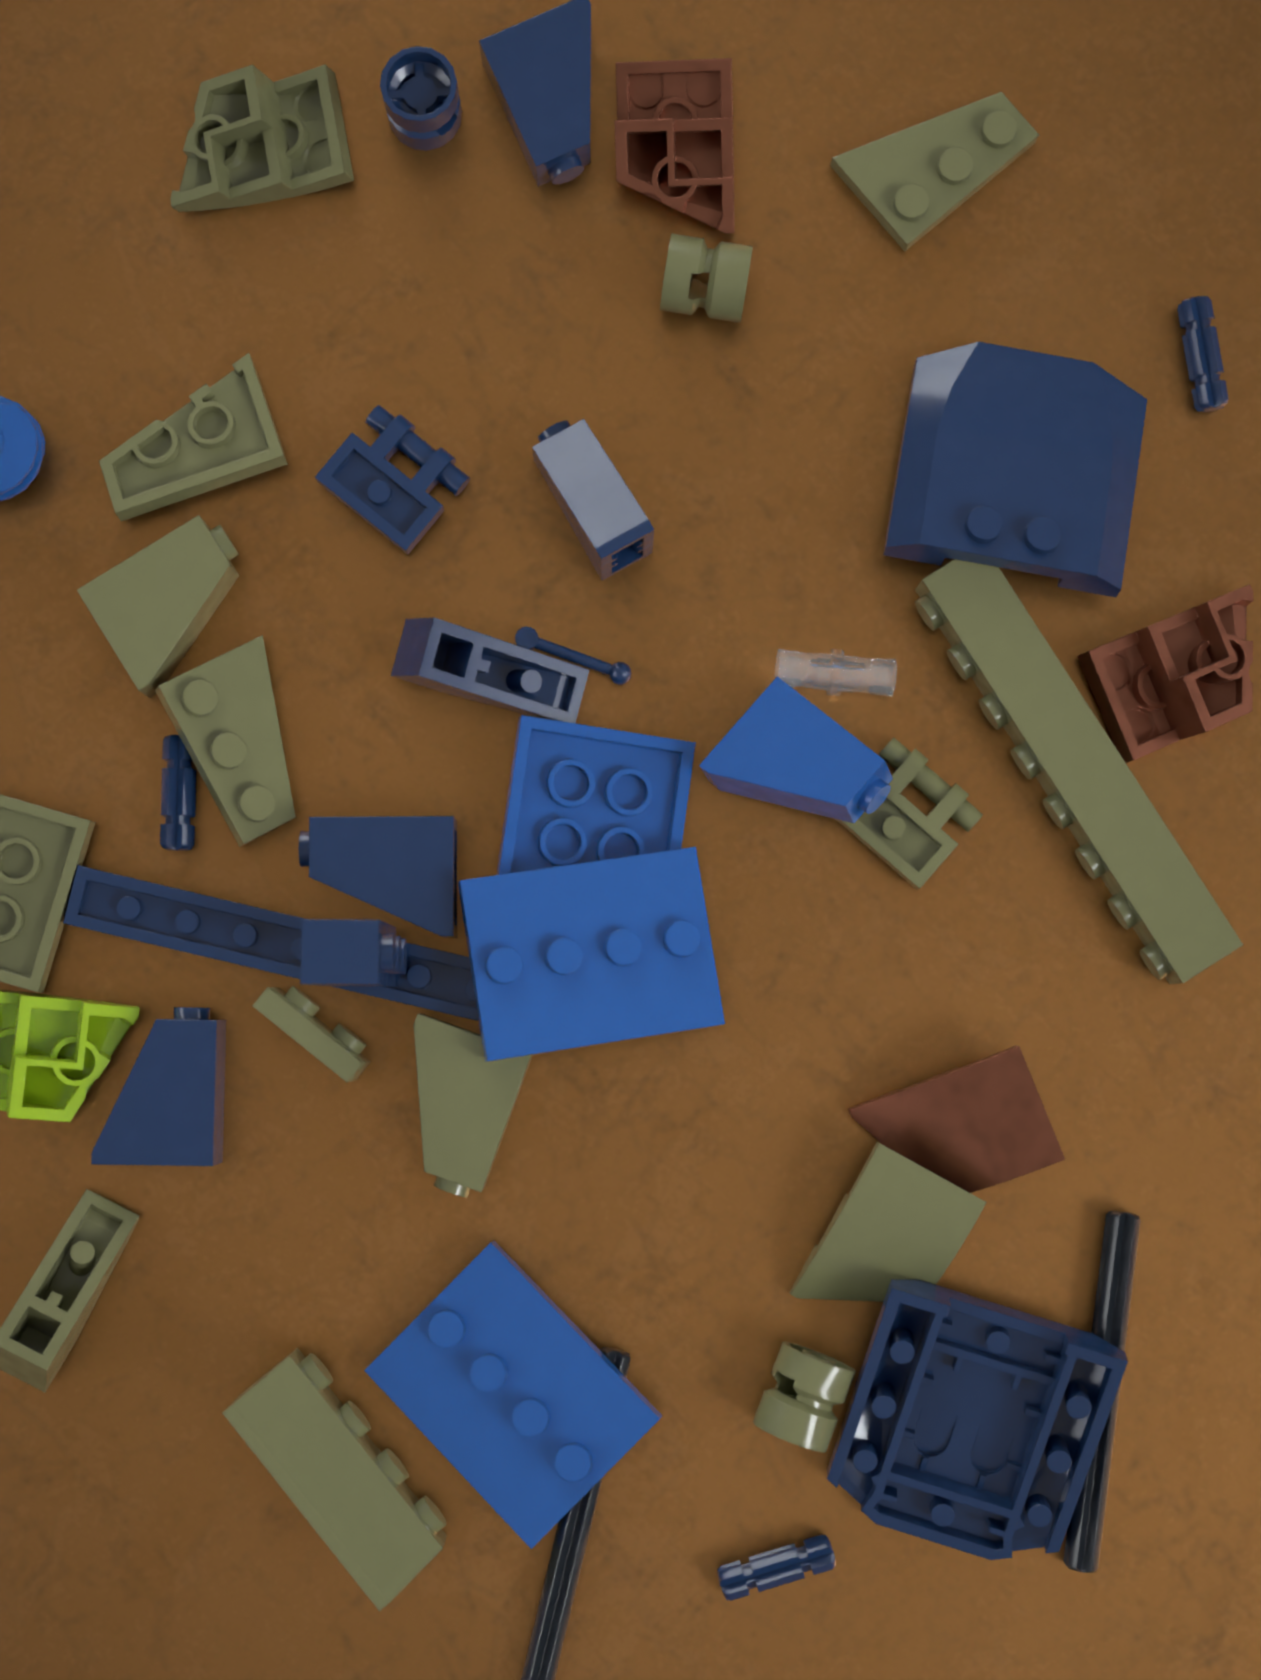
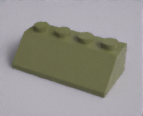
[223,1348,447,1611]

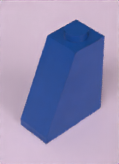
[699,676,893,823]

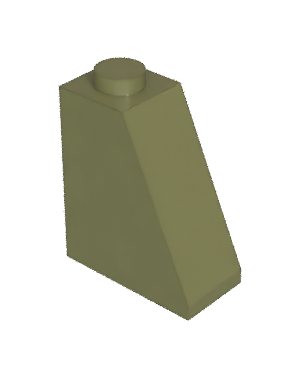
[77,515,239,698]
[414,1013,533,1198]

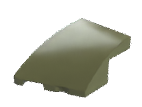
[170,64,354,212]
[789,1142,987,1302]

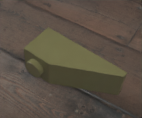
[0,1189,139,1393]

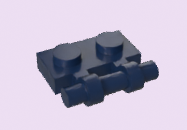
[315,405,470,555]

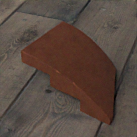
[615,58,735,233]
[1077,584,1253,763]
[848,1046,1065,1193]

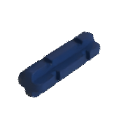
[1177,296,1229,412]
[160,734,196,851]
[718,1535,836,1601]

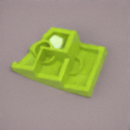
[0,989,140,1122]

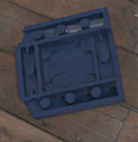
[883,342,1147,598]
[827,1279,1128,1560]

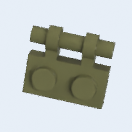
[836,737,983,890]

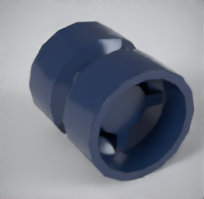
[380,46,462,151]

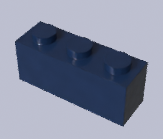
[301,919,407,987]

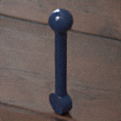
[515,627,632,685]

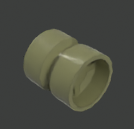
[660,233,753,323]
[753,1341,856,1453]

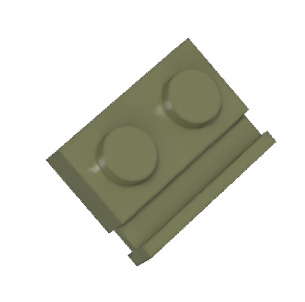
[252,986,371,1082]

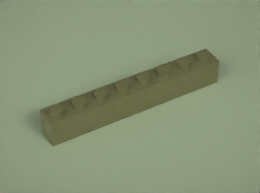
[915,559,1243,984]

